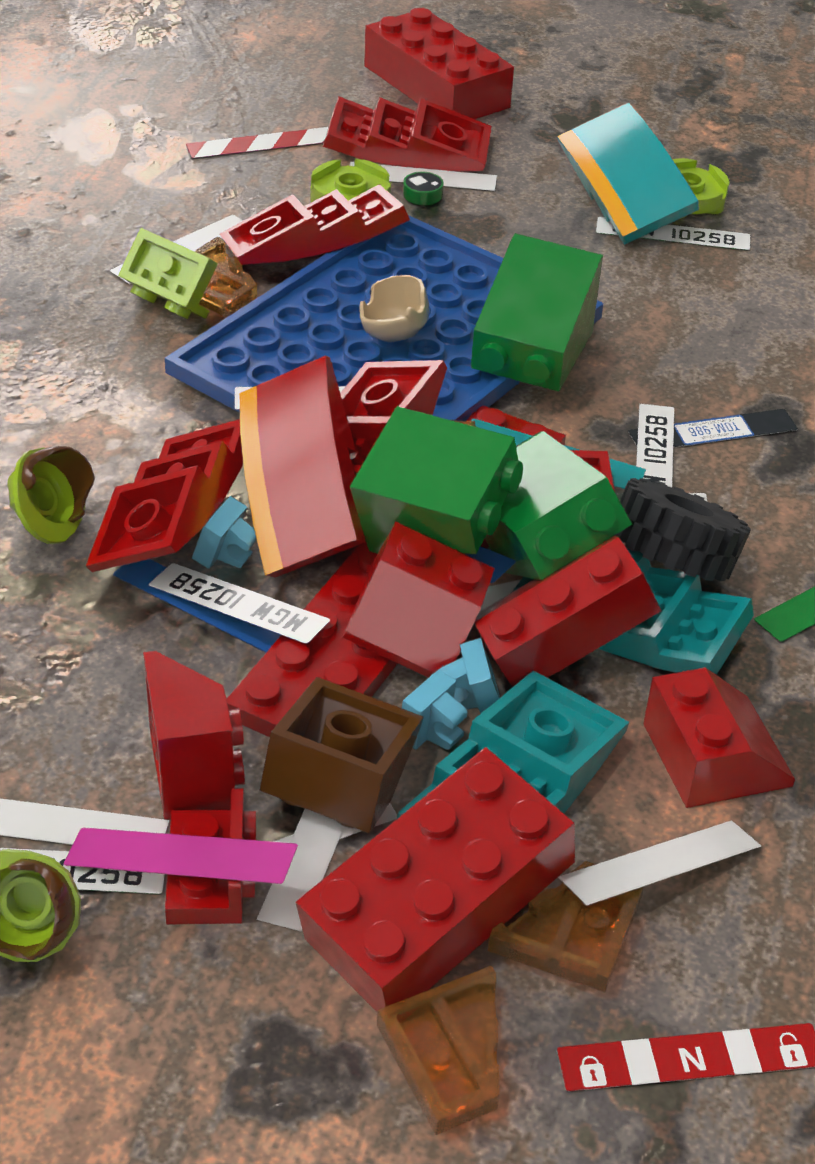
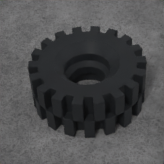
[615,478,751,581]

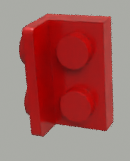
[165,788,256,925]

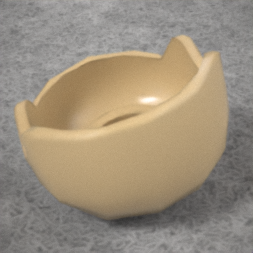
[360,275,430,342]

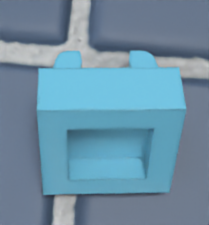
[192,496,257,569]
[439,638,500,713]
[402,669,468,750]

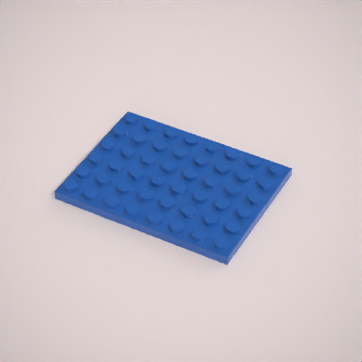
[165,215,604,424]

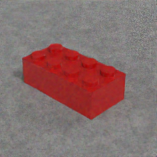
[364,8,514,119]
[295,747,575,1024]

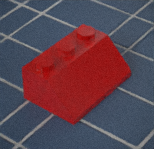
[474,535,661,688]

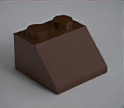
[259,677,424,833]

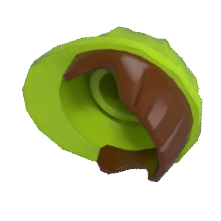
[7,446,95,544]
[0,849,81,962]

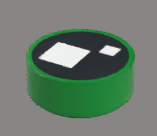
[403,172,444,206]

